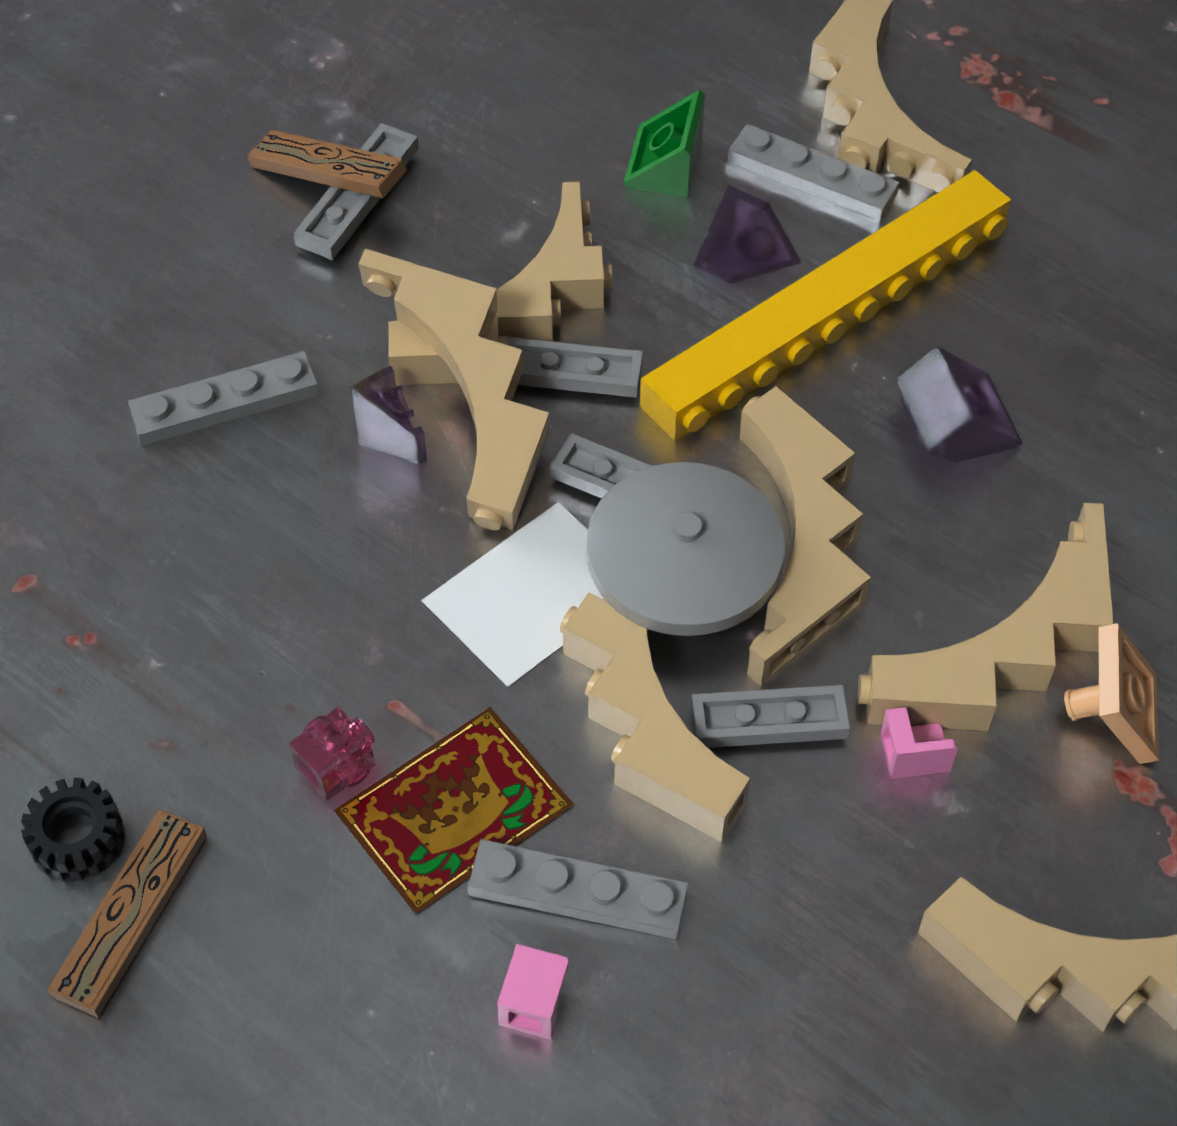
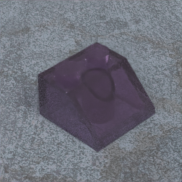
[895,346,1023,463]

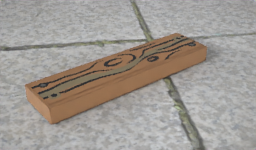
[247,129,407,198]
[47,809,207,1018]

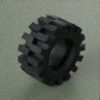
[21,778,125,882]

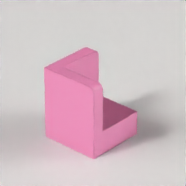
[880,707,958,779]
[497,944,568,1040]

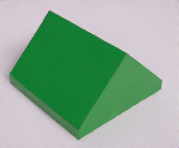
[623,89,705,198]

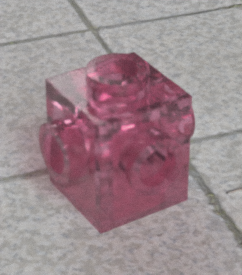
[289,706,375,802]

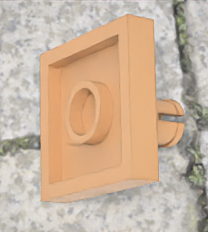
[1064,623,1159,764]

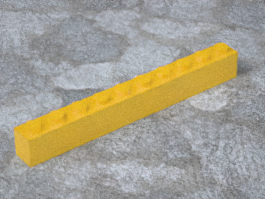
[640,170,1011,441]

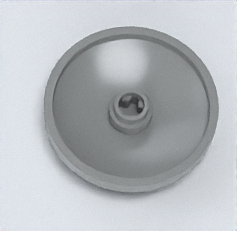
[587,462,785,636]

